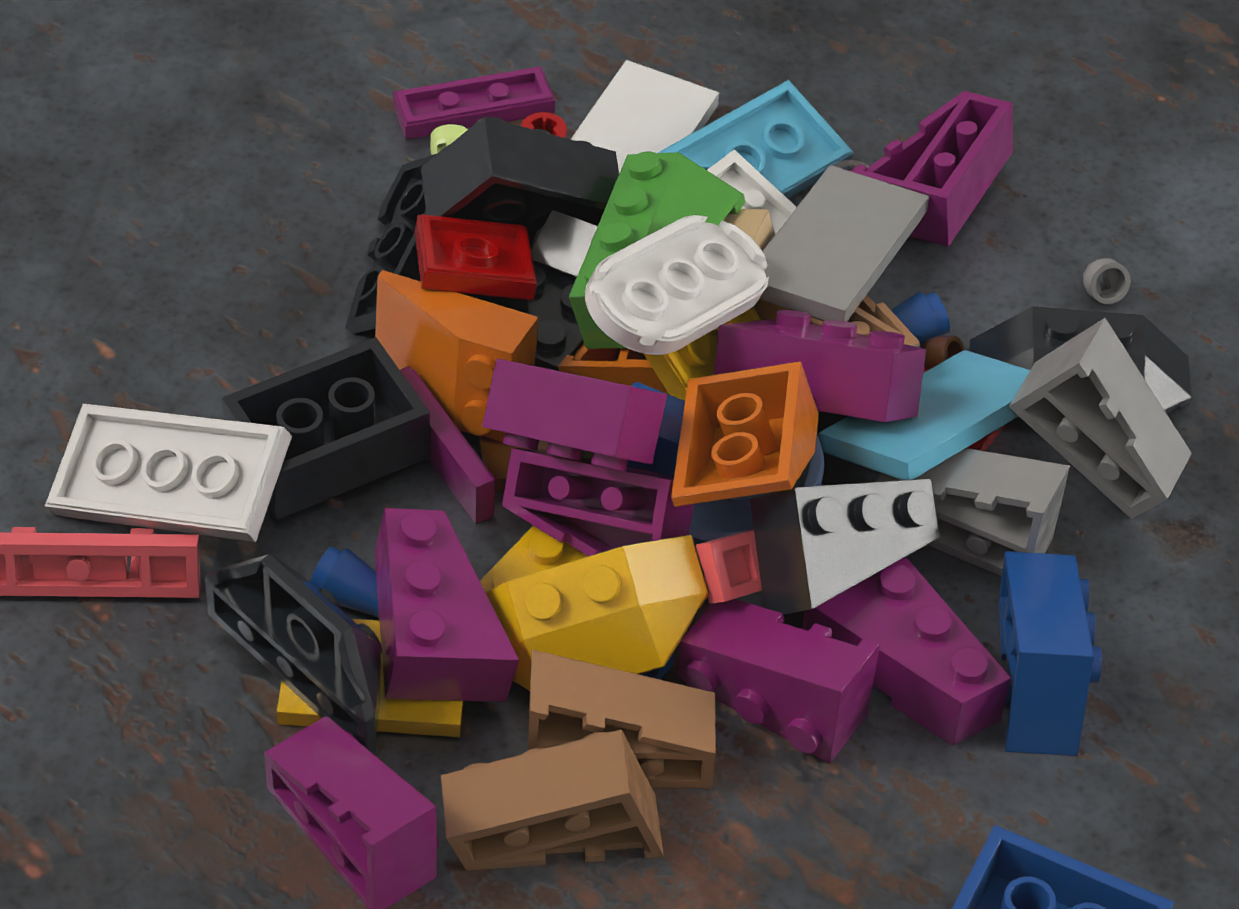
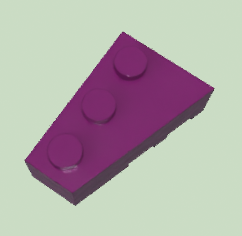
[264,716,439,909]

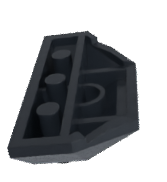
[969,306,1191,414]
[205,554,382,754]

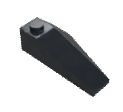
[345,153,438,334]

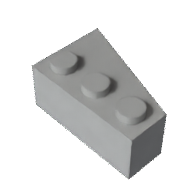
[875,448,1070,576]

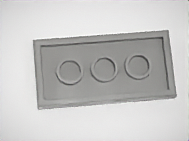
[759,165,929,322]

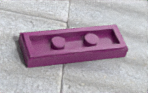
[393,66,555,140]
[400,366,495,524]

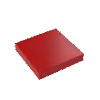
[415,214,537,300]

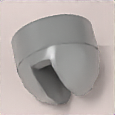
[1083,258,1131,304]

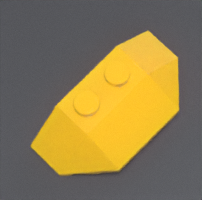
[485,535,708,691]

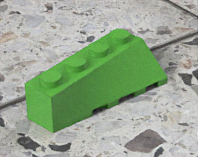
[569,151,746,349]

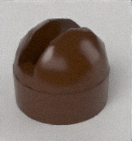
[922,336,965,370]

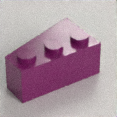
[851,91,1013,247]
[714,310,926,422]
[482,358,667,471]
[502,448,694,556]
[374,508,519,702]
[802,556,1011,746]
[677,599,880,764]

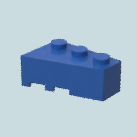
[998,551,1102,756]

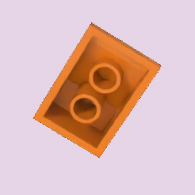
[375,270,539,443]
[671,361,819,506]

